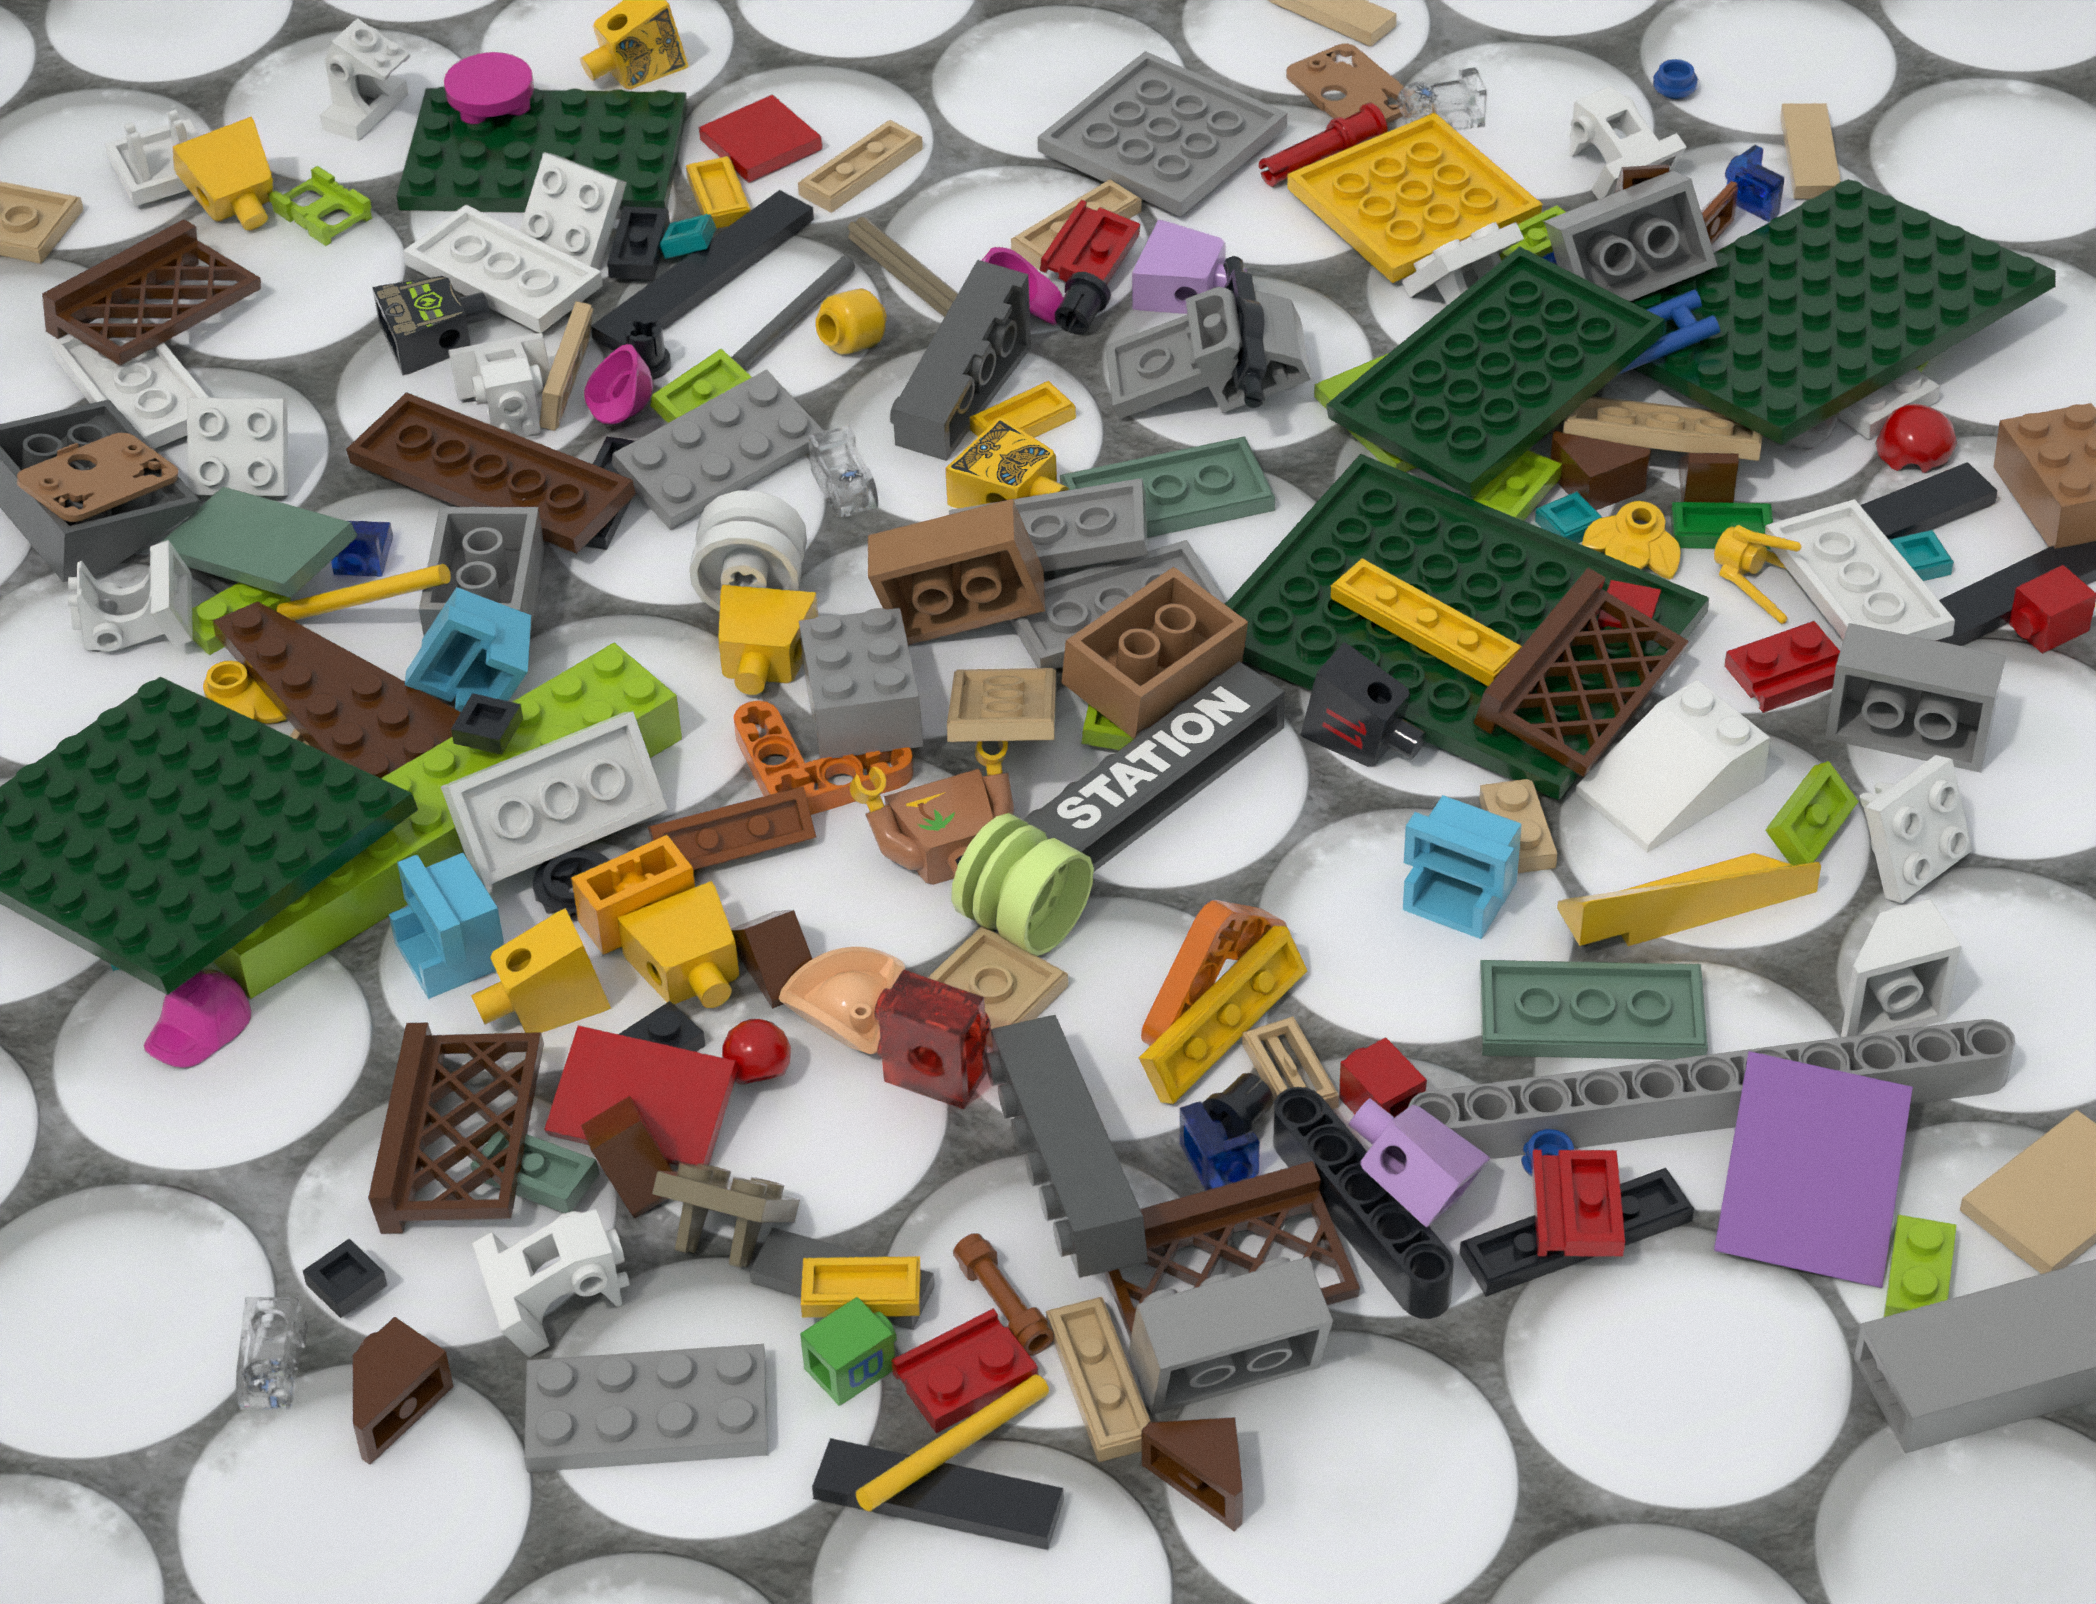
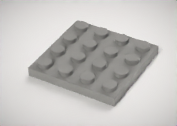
[1037,51,1287,217]

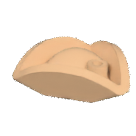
[779,947,905,1054]

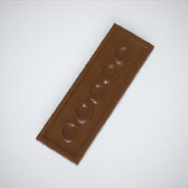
[346,392,636,554]

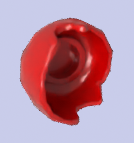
[1875,404,1957,473]

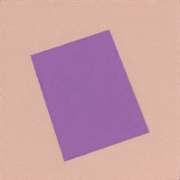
[1714,1051,1913,1288]

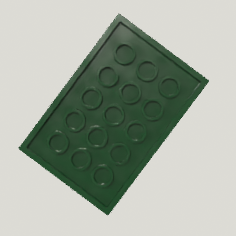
[396,86,688,213]
[1326,246,1666,498]

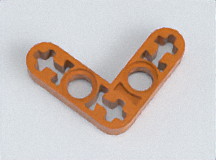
[733,700,914,815]
[1141,900,1287,1046]

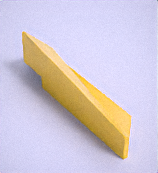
[1557,853,1821,946]

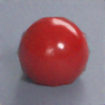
[721,1019,791,1084]

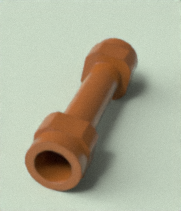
[953,1233,1054,1356]

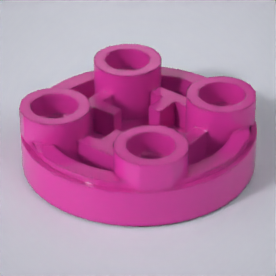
[444,52,534,124]

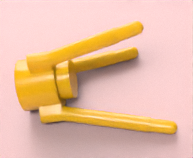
[1714,525,1802,624]

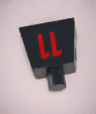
[1300,642,1427,767]

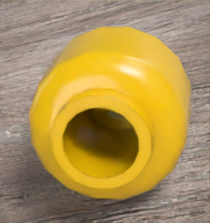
[815,288,887,354]

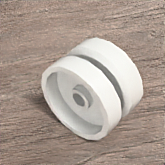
[689,490,807,612]

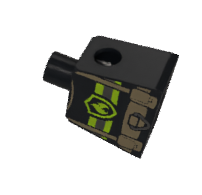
[372,276,490,376]

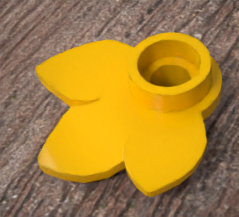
[1582,501,1680,580]
[203,661,287,723]

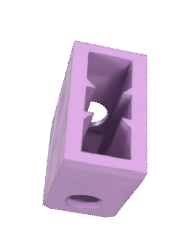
[1132,220,1247,314]
[1349,1098,1490,1227]

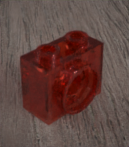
[874,970,991,1109]

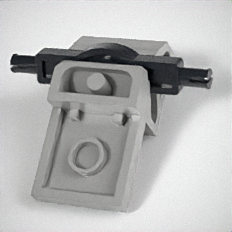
[1105,256,1311,419]

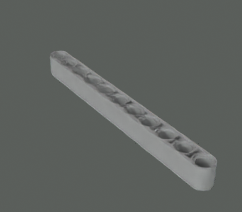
[1408,1019,2015,1159]

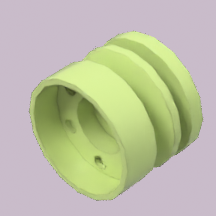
[951,813,1094,956]

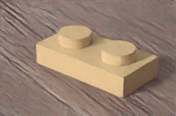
[1479,779,1557,873]

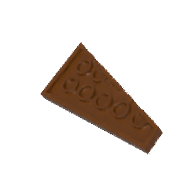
[213,601,461,778]

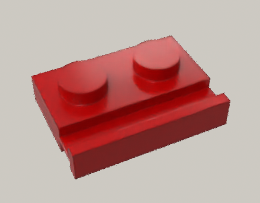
[1040,199,1141,285]
[1724,621,1840,713]
[1531,1150,1625,1256]
[892,1308,1038,1434]

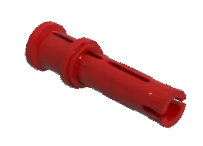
[1258,102,1388,186]

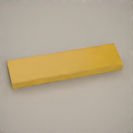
[1331,558,1522,687]
[1138,925,1308,1104]

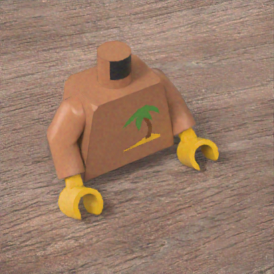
[850,741,1015,885]

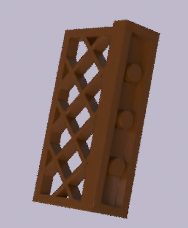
[42,219,261,366]
[1473,567,1689,777]
[368,1022,544,1234]
[1104,1161,1360,1340]

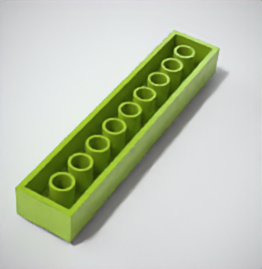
[213,642,682,1000]

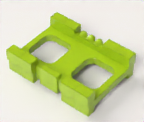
[268,165,372,246]

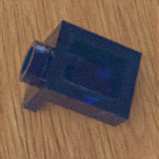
[1725,144,1785,222]
[331,521,393,577]
[1179,1101,1260,1190]

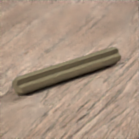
[848,217,958,317]

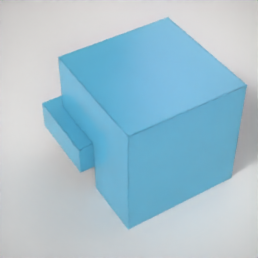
[405,587,531,712]
[1403,795,1522,939]
[389,853,504,999]

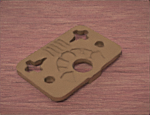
[1286,43,1418,123]
[17,433,178,522]

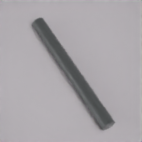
[731,256,855,370]

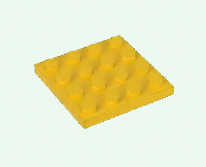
[1287,112,1543,283]

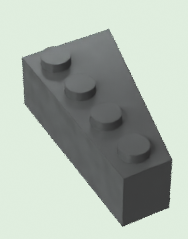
[890,260,1031,461]

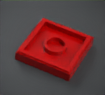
[699,94,822,183]

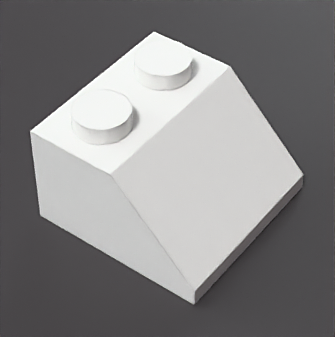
[1841,899,1961,1037]

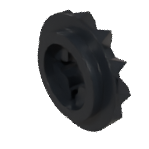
[533,849,610,917]

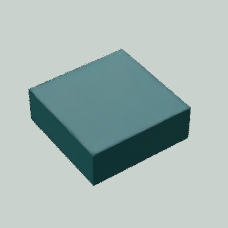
[660,214,716,259]
[1535,492,1603,543]
[1889,530,1954,581]

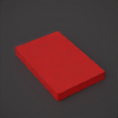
[544,1025,739,1166]

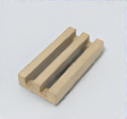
[1242,1017,1339,1110]

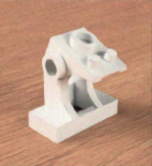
[320,18,410,141]
[1569,86,1687,200]
[448,332,550,437]
[68,540,193,652]
[472,1209,630,1358]

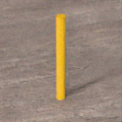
[277,564,451,621]
[856,1374,1049,1511]

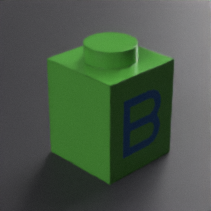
[800,1297,897,1406]

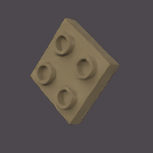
[652,1163,800,1268]

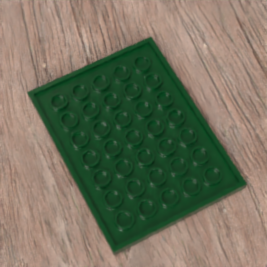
[1630,179,2056,445]
[1225,454,1709,800]
[0,677,418,995]

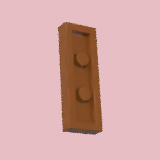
[648,786,817,870]

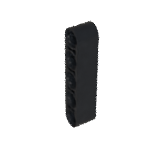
[1273,1087,1454,1319]

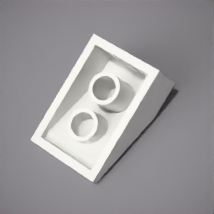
[1576,679,1770,853]

